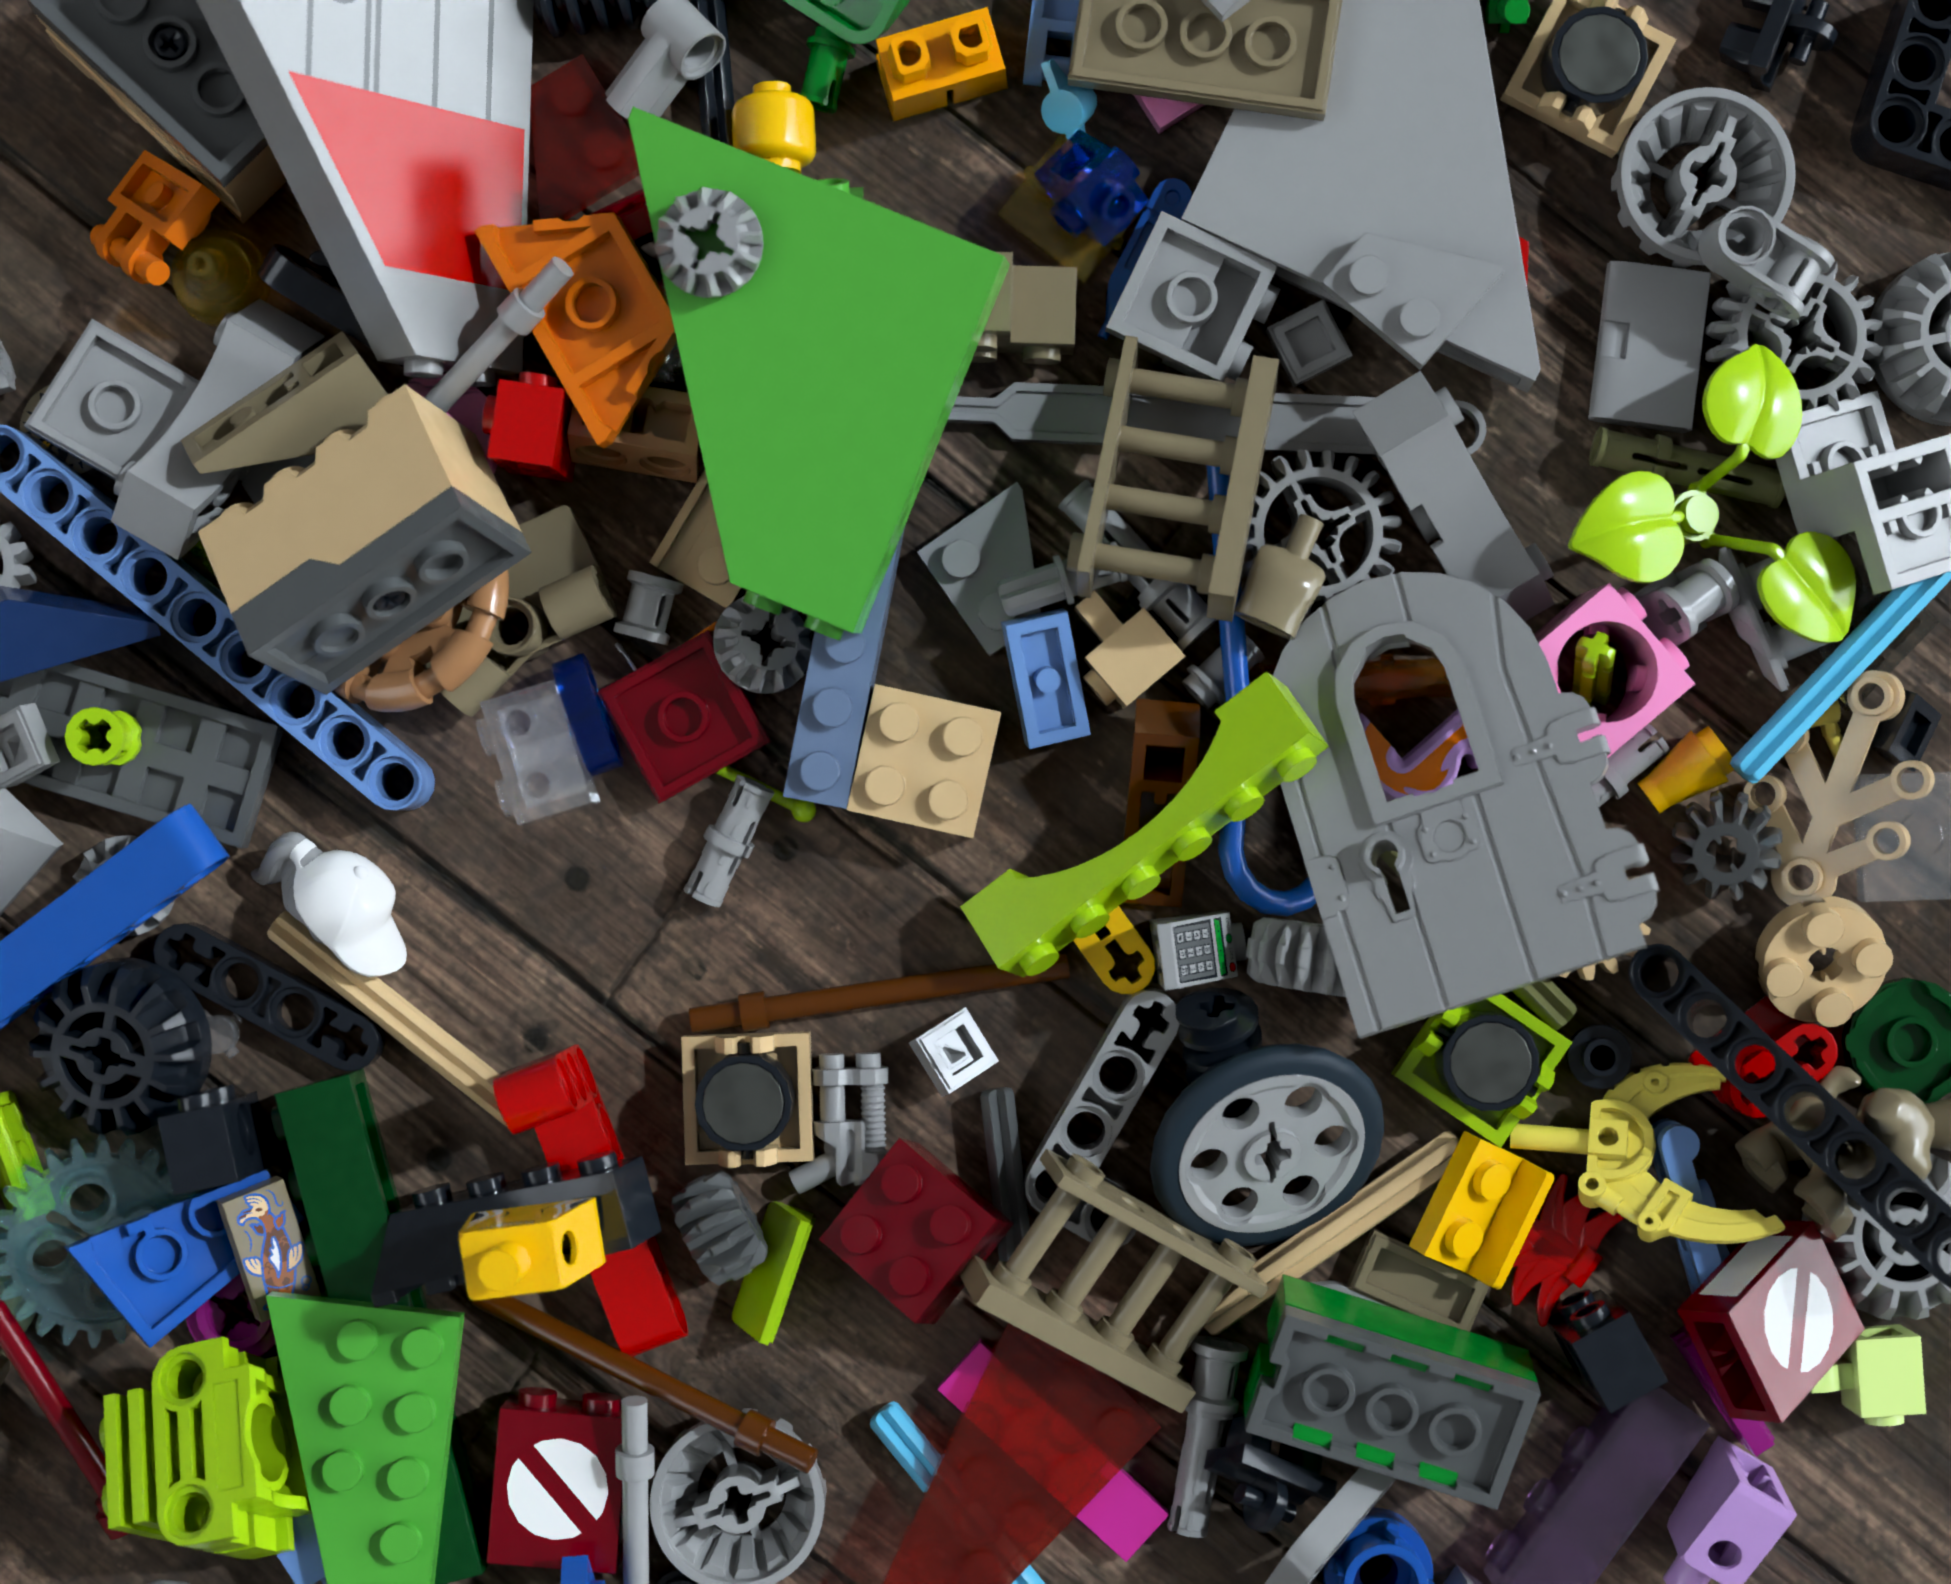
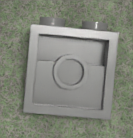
[1105,211,1281,382]

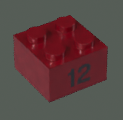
[819,1138,1014,1324]

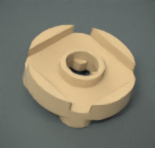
[1755,896,1893,1027]

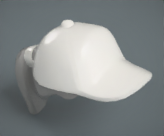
[251,831,407,977]

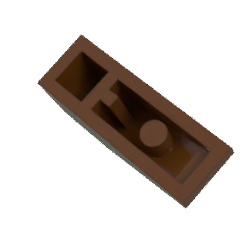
[1123,698,1200,908]

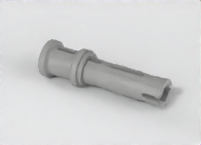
[1058,479,1218,652]
[1167,1336,1249,1538]

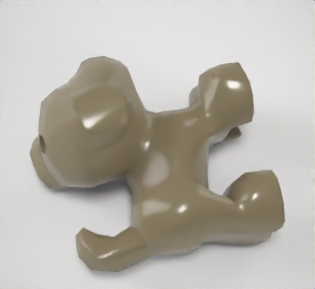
[1735,1066,1935,1240]

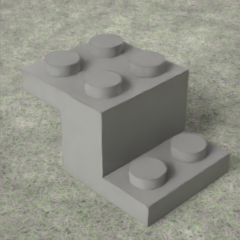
[1775,391,1951,594]

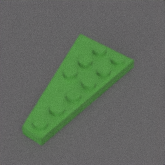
[266,1291,465,1584]

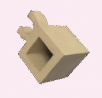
[1073,590,1185,709]

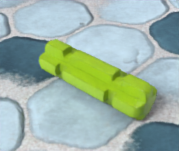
[1572,631,1616,707]

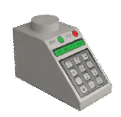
[1149,910,1247,990]

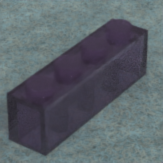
[1483,1386,1710,1584]

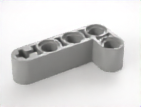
[1024,987,1180,1247]

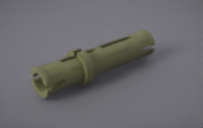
[1589,426,1785,509]

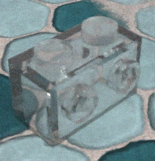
[476,680,600,826]

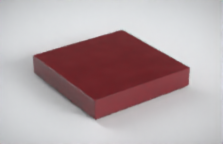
[597,630,772,804]

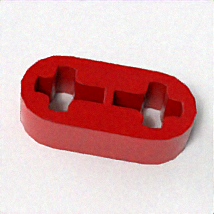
[1720,1020,1838,1118]

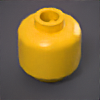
[731,81,816,174]

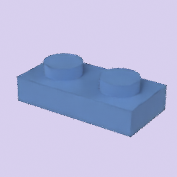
[1001,608,1091,749]

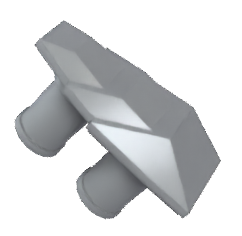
[1718,547,1838,692]

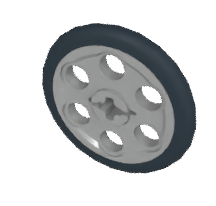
[1150,1043,1384,1247]

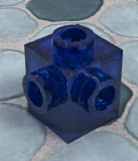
[1034,129,1150,247]

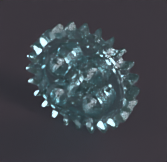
[0,1135,196,1348]

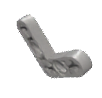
[1265,1467,1396,1584]

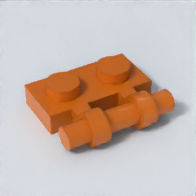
[90,150,221,285]

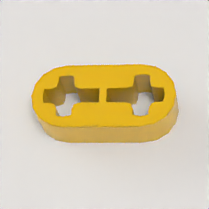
[1073,906,1155,994]

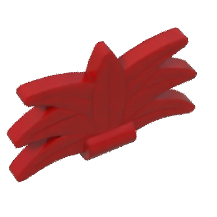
[1510,1173,1624,1327]

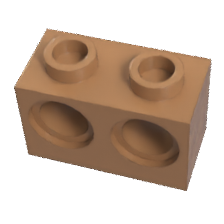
[567,386,702,483]

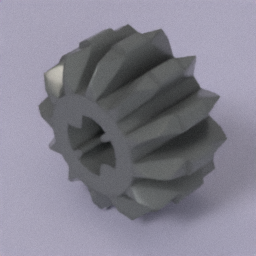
[1671,791,1783,901]
[671,1170,768,1286]

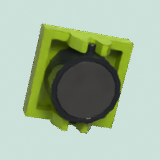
[1391,994,1572,1148]

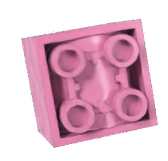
[1534,583,1695,758]

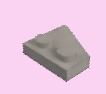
[917,482,1041,657]

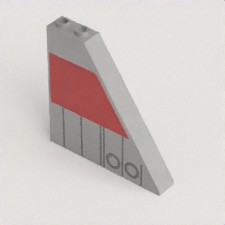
[196,0,534,387]

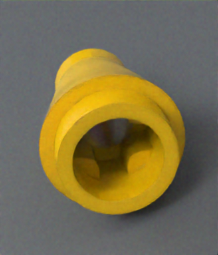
[1637,726,1734,814]

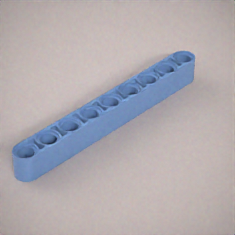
[0,425,435,811]

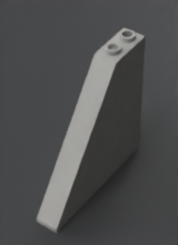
[1181,0,1541,393]

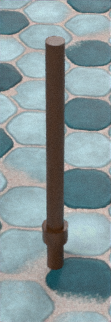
[689,953,1070,1033]
[471,1296,818,1474]

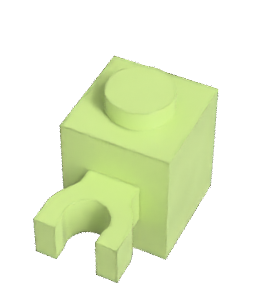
[1810,1324,1926,1426]

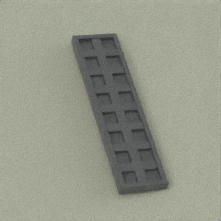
[0,662,284,849]

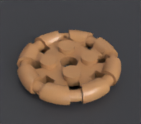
[333,570,509,713]

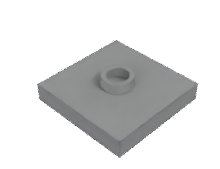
[24,319,200,481]

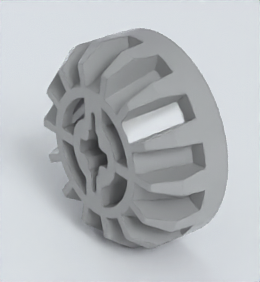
[1611,87,1796,269]
[1867,252,1951,426]
[1801,1153,1951,1320]
[650,1408,827,1584]

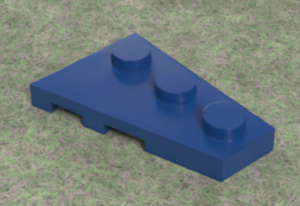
[64,1169,305,1348]

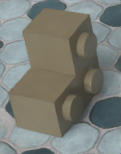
[971,252,1077,365]

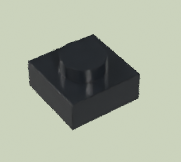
[1870,689,1942,772]

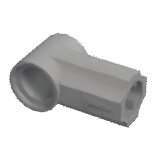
[605,0,726,119]

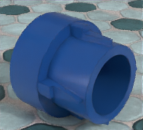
[1320,1508,1435,1584]

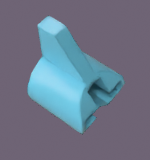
[1041,58,1097,162]

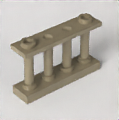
[1067,335,1279,622]
[960,1148,1269,1414]

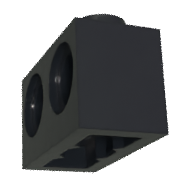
[1547,1289,1668,1414]

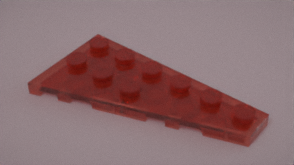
[881,1322,1161,1584]

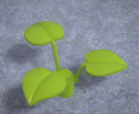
[1568,344,1856,643]

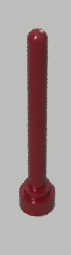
[0,1295,129,1540]

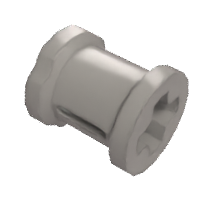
[613,570,684,646]

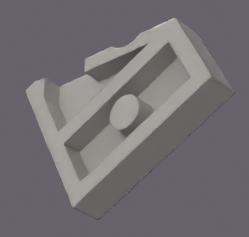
[1321,232,1505,370]

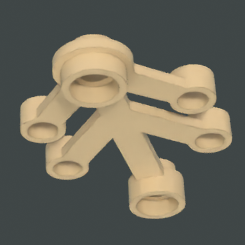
[1743,670,1935,907]

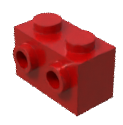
[482,372,575,483]

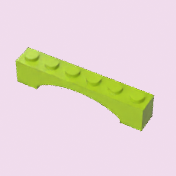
[960,671,1329,978]

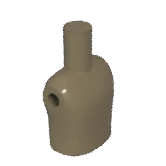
[1234,514,1326,640]

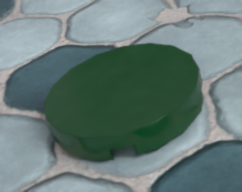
[1841,977,1951,1104]

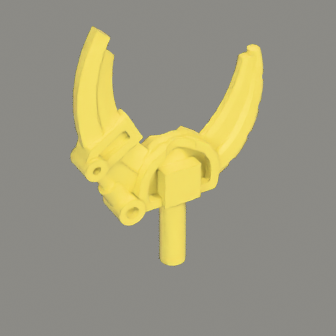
[1510,1063,1785,1244]

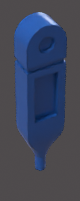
[1097,178,1192,340]

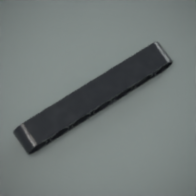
[1628,943,1951,1288]

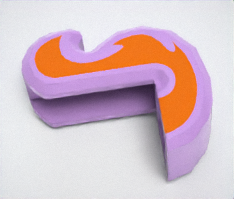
[1359,709,1478,802]

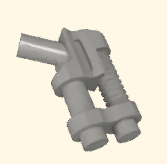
[789,1052,889,1194]

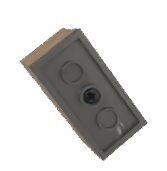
[26,0,287,224]
[198,384,532,695]

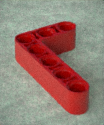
[493,1044,689,1357]

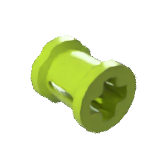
[65,707,142,766]

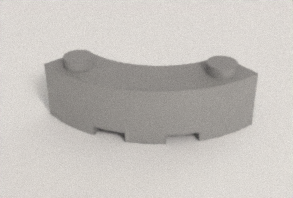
[111,298,325,560]
[1352,371,1555,622]

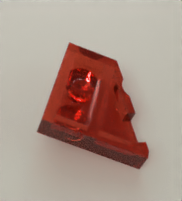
[530,54,640,221]

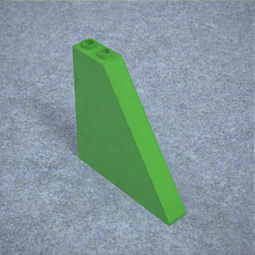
[628,107,1010,641]

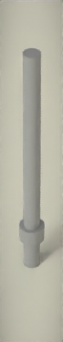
[424,257,573,413]
[615,1395,655,1584]

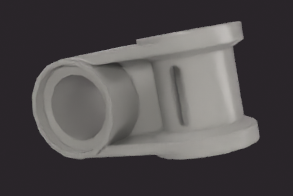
[1698,206,1835,320]
[1633,558,1740,646]

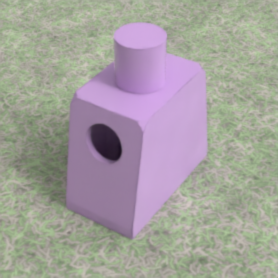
[1663,1435,1797,1584]

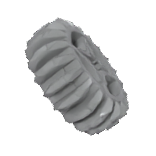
[1704,261,1883,411]
[1241,448,1402,621]
[1245,917,1346,997]

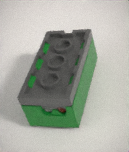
[1244,1274,1541,1510]

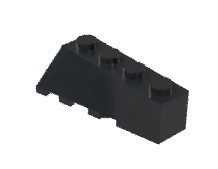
[371,1150,662,1308]

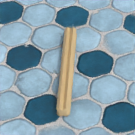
[267,910,507,1126]
[1204,1131,1459,1335]

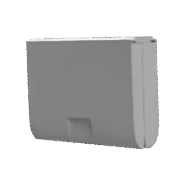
[1588,261,1711,433]

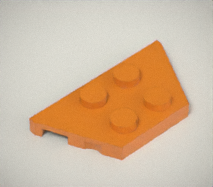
[474,212,677,448]

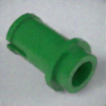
[800,26,856,113]

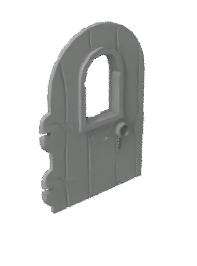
[1273,572,1659,1039]

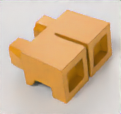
[876,7,1008,122]

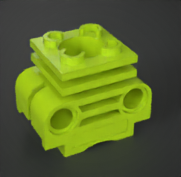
[99,1336,312,1559]

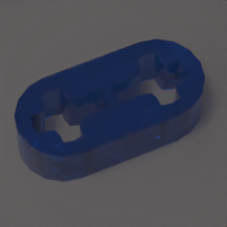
[552,653,624,777]

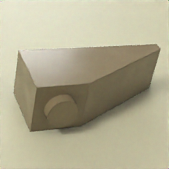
[180,331,388,474]

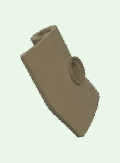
[424,505,617,717]

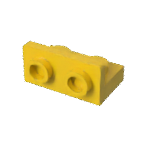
[1409,1131,1554,1290]

